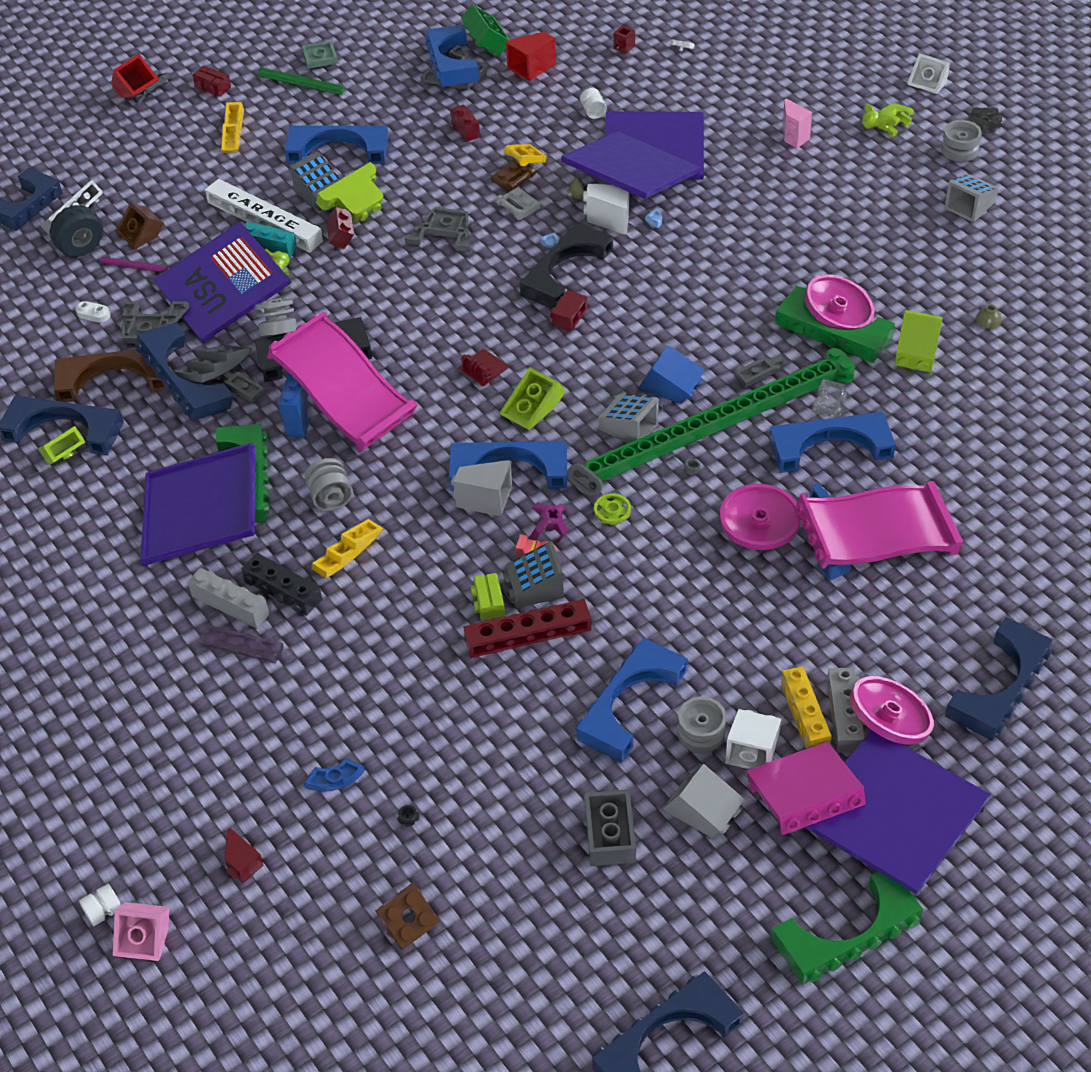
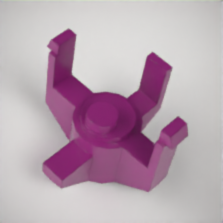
[529,502,568,543]

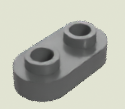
[567,463,603,496]

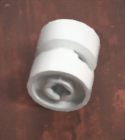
[580,88,607,119]
[79,883,121,927]

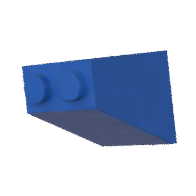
[638,345,705,404]

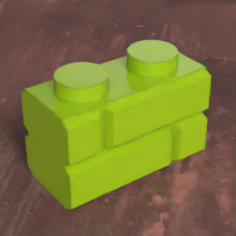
[470,573,505,621]

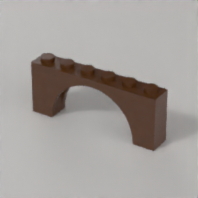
[54,349,169,402]

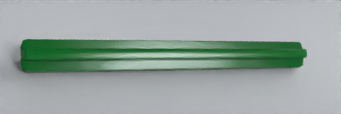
[258,67,344,95]

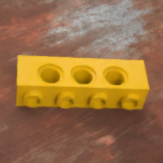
[781,666,831,749]

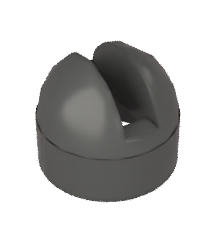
[684,459,701,476]

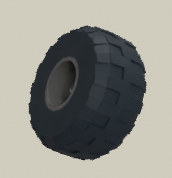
[49,205,104,257]

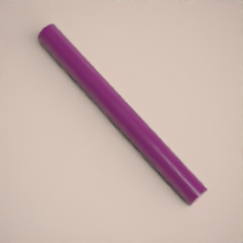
[101,257,168,273]

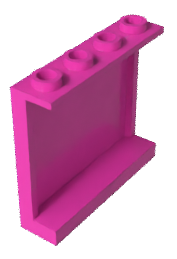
[746,741,866,835]

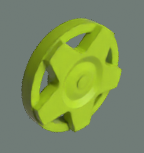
[594,493,631,526]

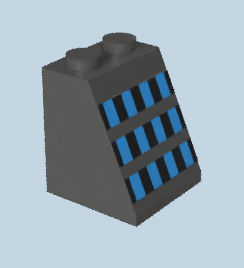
[290,151,341,212]
[503,541,564,608]

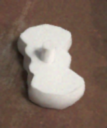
[671,39,694,51]

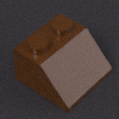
[115,202,164,249]

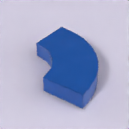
[304,758,365,792]

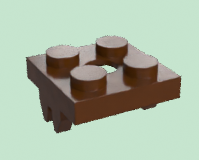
[375,883,440,950]

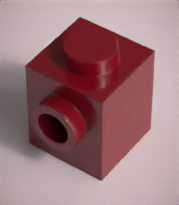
[613,25,635,54]

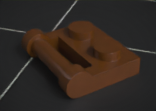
[491,160,536,191]

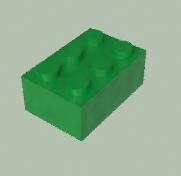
[461,4,510,56]

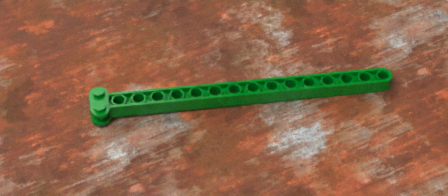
[585,348,855,484]

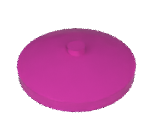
[804,275,875,330]
[720,484,801,550]
[850,676,934,745]

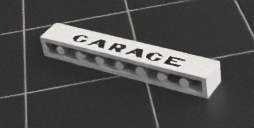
[205,179,323,253]

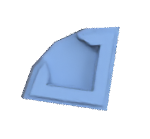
[645,208,662,228]
[539,233,560,248]

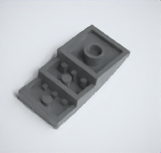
[174,344,252,382]

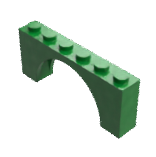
[775,285,895,363]
[216,423,269,523]
[771,872,923,985]

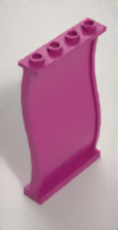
[267,311,418,453]
[796,481,963,568]

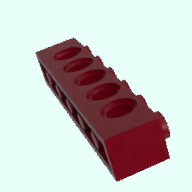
[463,599,592,658]

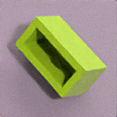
[38,426,85,465]

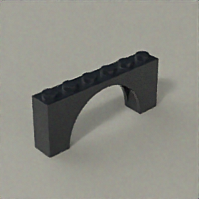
[519,222,613,309]
[254,317,372,382]

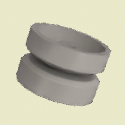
[941,120,982,162]
[677,696,727,754]

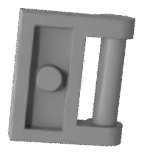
[495,187,541,220]

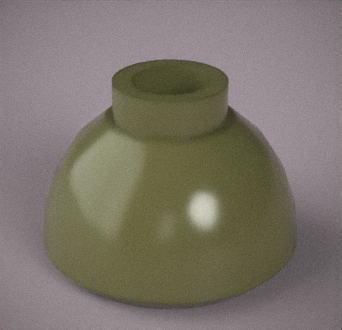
[567,177,587,200]
[976,304,1002,329]

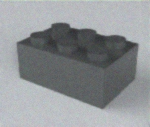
[584,790,636,866]

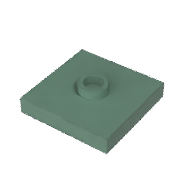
[302,41,338,69]

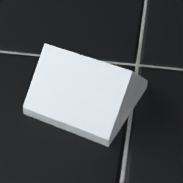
[907,53,950,94]

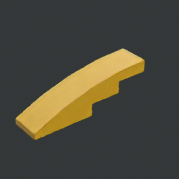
[311,519,383,578]

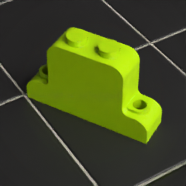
[316,162,383,223]

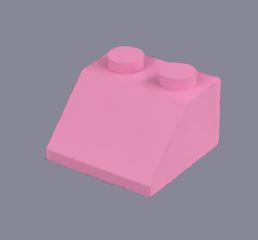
[782,99,812,148]
[113,902,170,961]

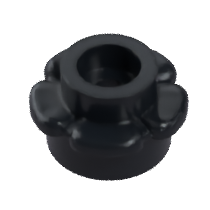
[397,805,419,827]

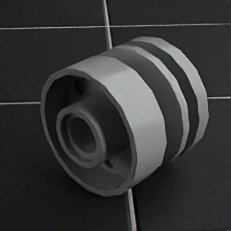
[255,298,297,336]
[304,458,353,511]

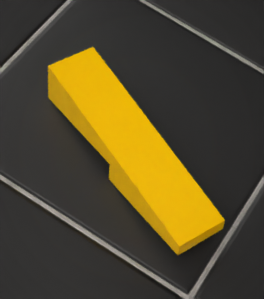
[221,102,244,153]

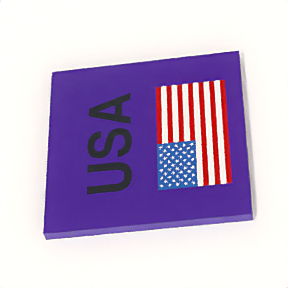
[153,222,292,343]

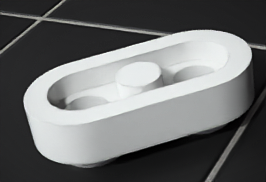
[75,301,111,322]

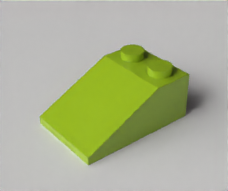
[895,310,943,373]
[499,367,566,430]

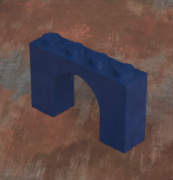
[0,167,63,231]

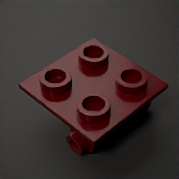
[457,348,510,387]

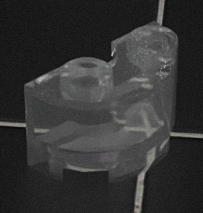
[812,379,847,418]

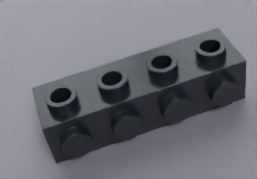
[241,552,322,616]

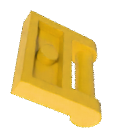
[504,144,547,166]

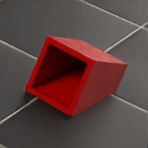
[506,32,556,81]
[111,54,159,98]

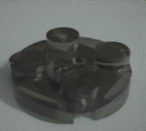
[968,107,1003,134]

